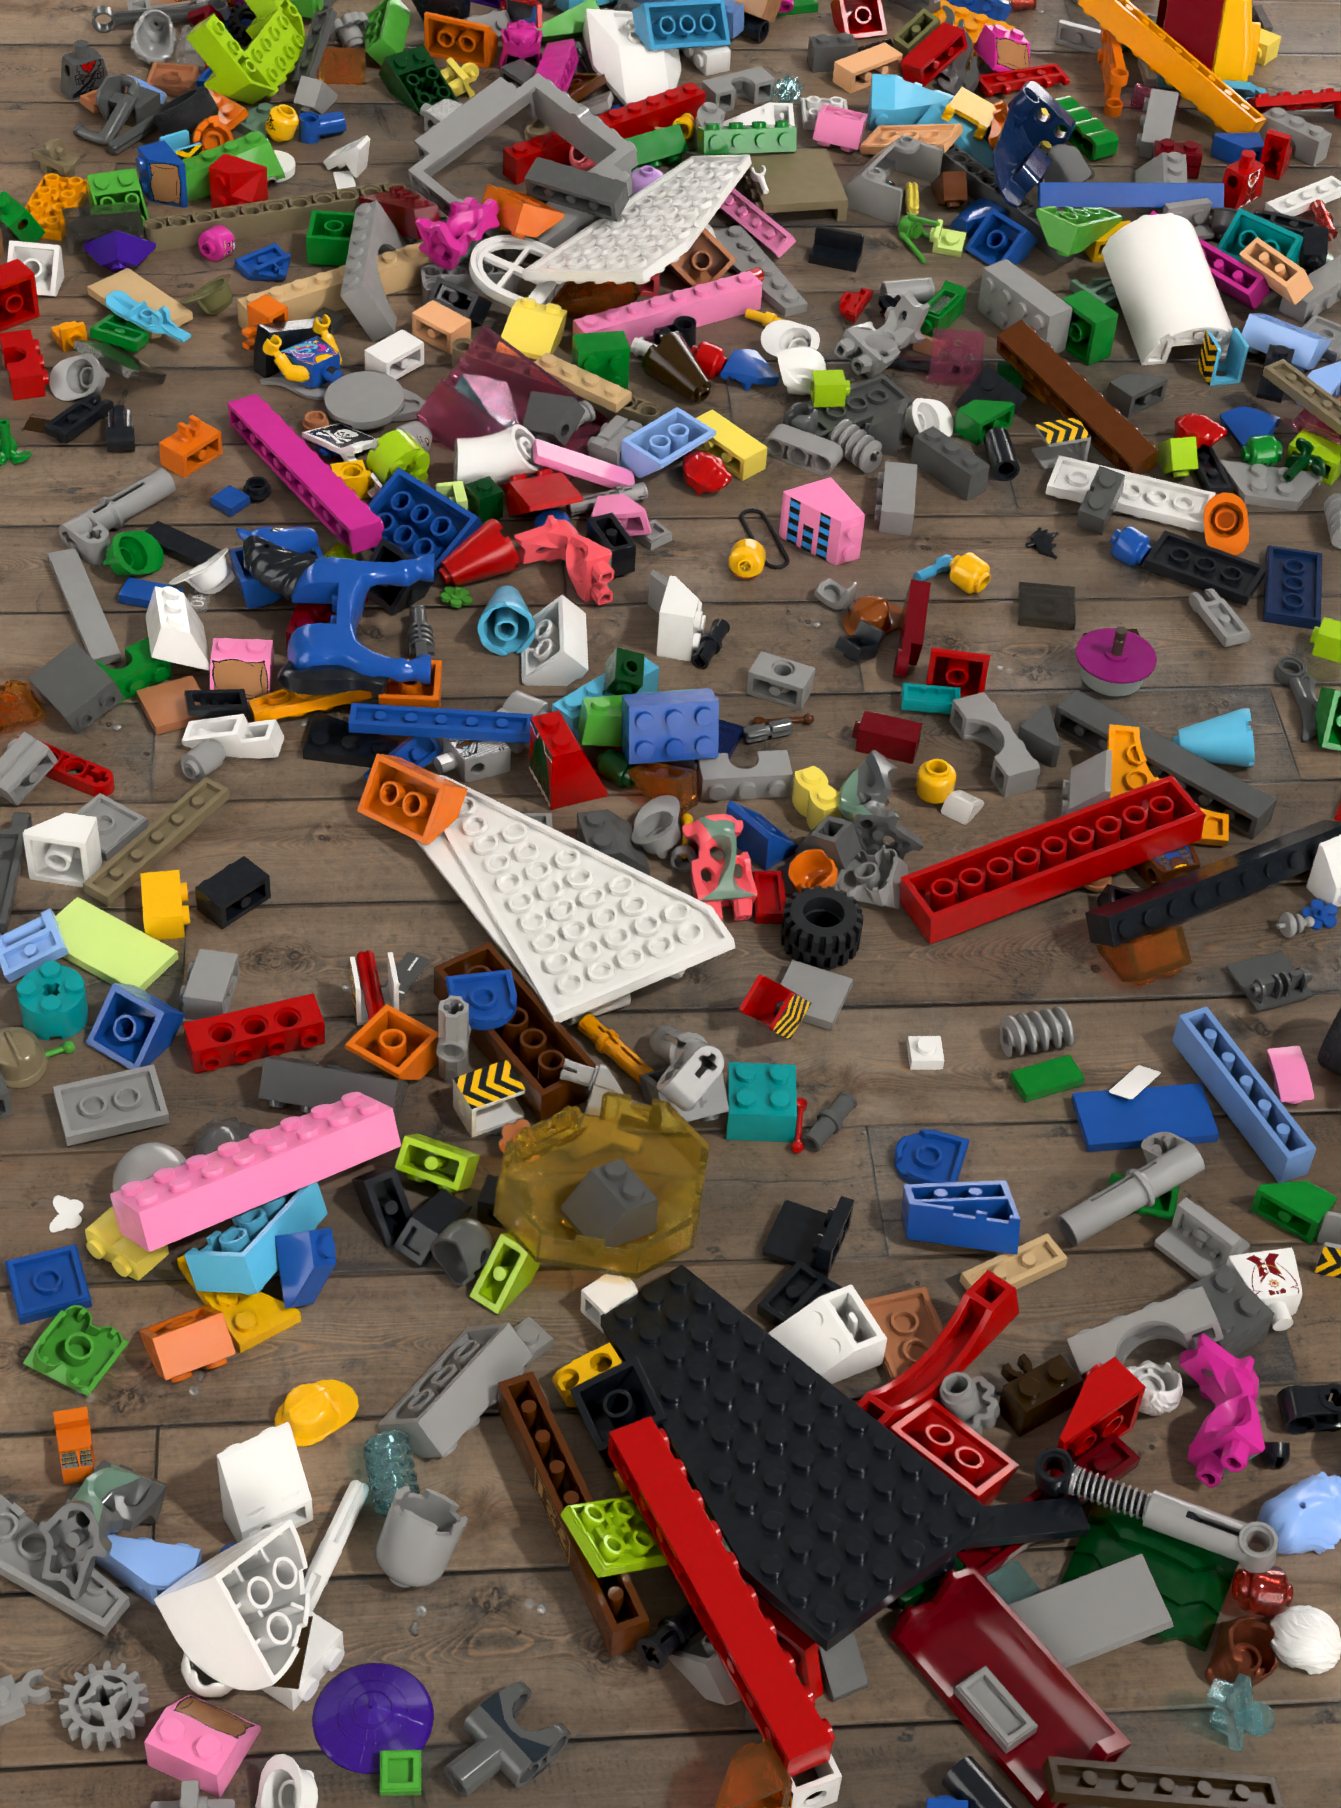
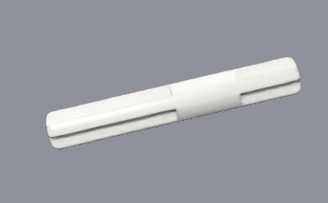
[304,1480,369,1612]

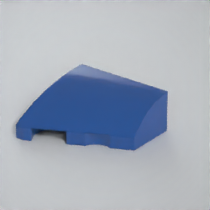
[951,199,1006,238]

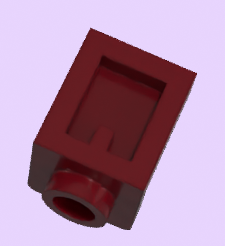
[187,4,224,26]

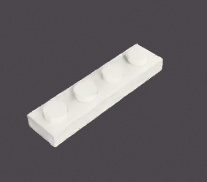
[1264,176,1341,217]

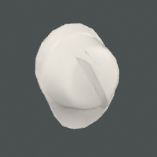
[761,320,820,357]
[905,398,954,439]
[168,548,235,594]
[255,1754,318,1808]

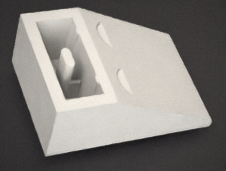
[723,102,795,126]
[768,1284,887,1384]
[216,1422,313,1542]

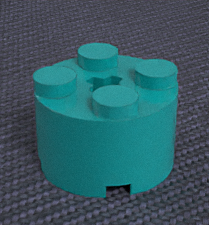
[16,961,88,1041]

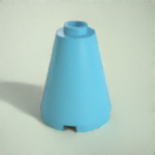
[477,585,535,656]
[1173,708,1255,767]

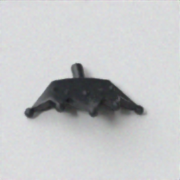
[1025,527,1060,559]

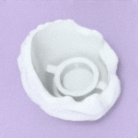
[1127,1360,1183,1416]
[1270,1605,1341,1675]

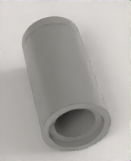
[879,277,935,303]

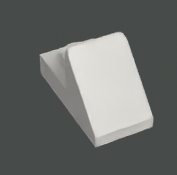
[323,135,370,178]

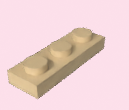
[960,1233,1068,1290]

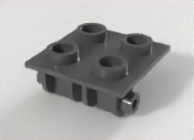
[1226,950,1313,1012]

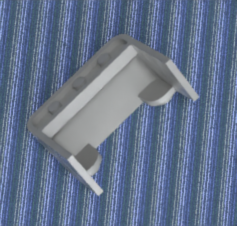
[843,135,943,225]

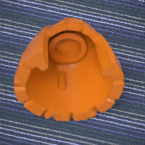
[192,115,234,152]

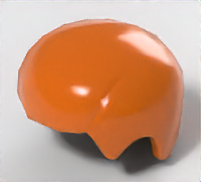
[788,849,838,893]

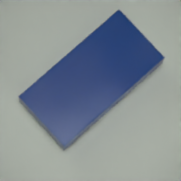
[118,577,183,608]

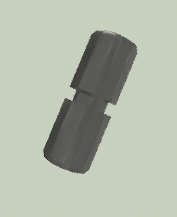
[742,718,793,744]

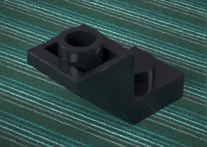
[393,1189,472,1266]

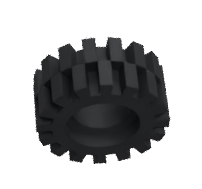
[228,1,257,45]

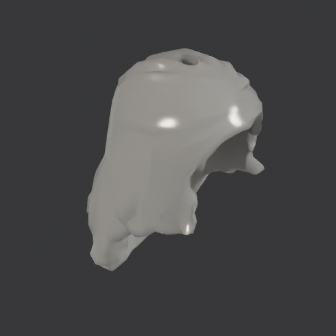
[130,9,177,64]

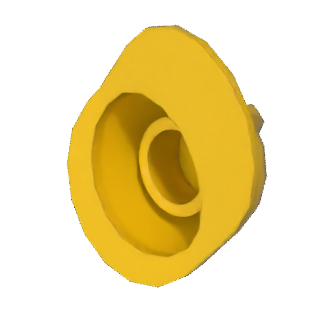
[275,1379,359,1447]

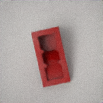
[1260,129,1293,181]

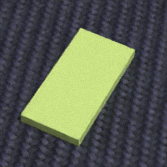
[56,897,178,991]

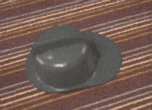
[1209,208,1238,240]

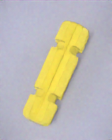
[905,182,919,215]

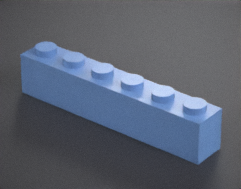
[1172,1006,1317,1183]

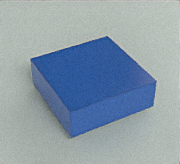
[211,485,250,517]

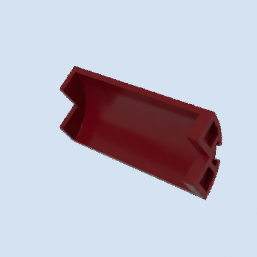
[889,1566,1132,1808]

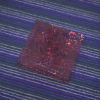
[928,328,985,384]

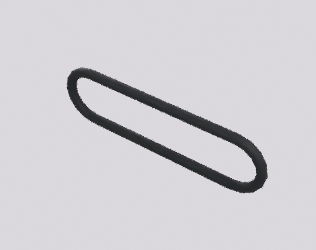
[739,508,790,569]

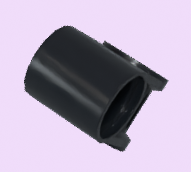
[1277,1383,1341,1435]

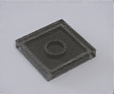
[1018,582,1076,630]

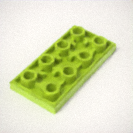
[560,1496,668,1578]

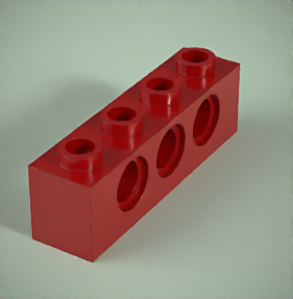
[183,993,325,1074]

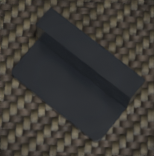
[808,225,864,273]

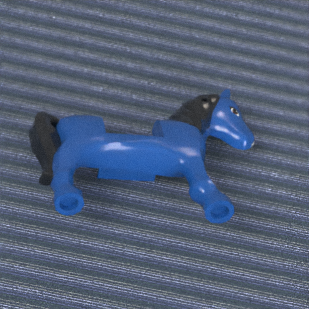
[235,525,435,695]

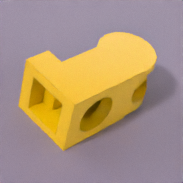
[552,1342,623,1407]

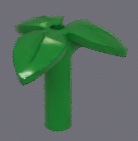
[0,419,32,465]

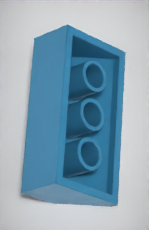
[632,0,731,51]

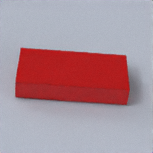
[752,871,786,924]

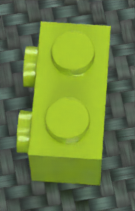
[395,1133,480,1194]

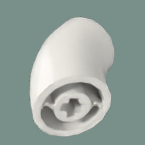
[453,424,543,488]

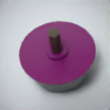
[1076,627,1157,696]

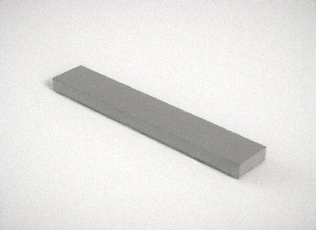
[48,547,122,665]

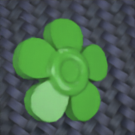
[440,586,473,608]

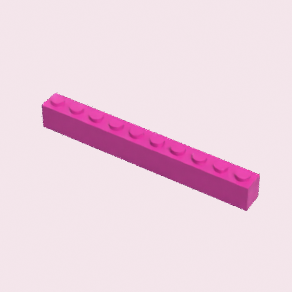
[227,394,384,554]

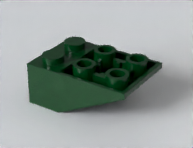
[378,45,458,116]

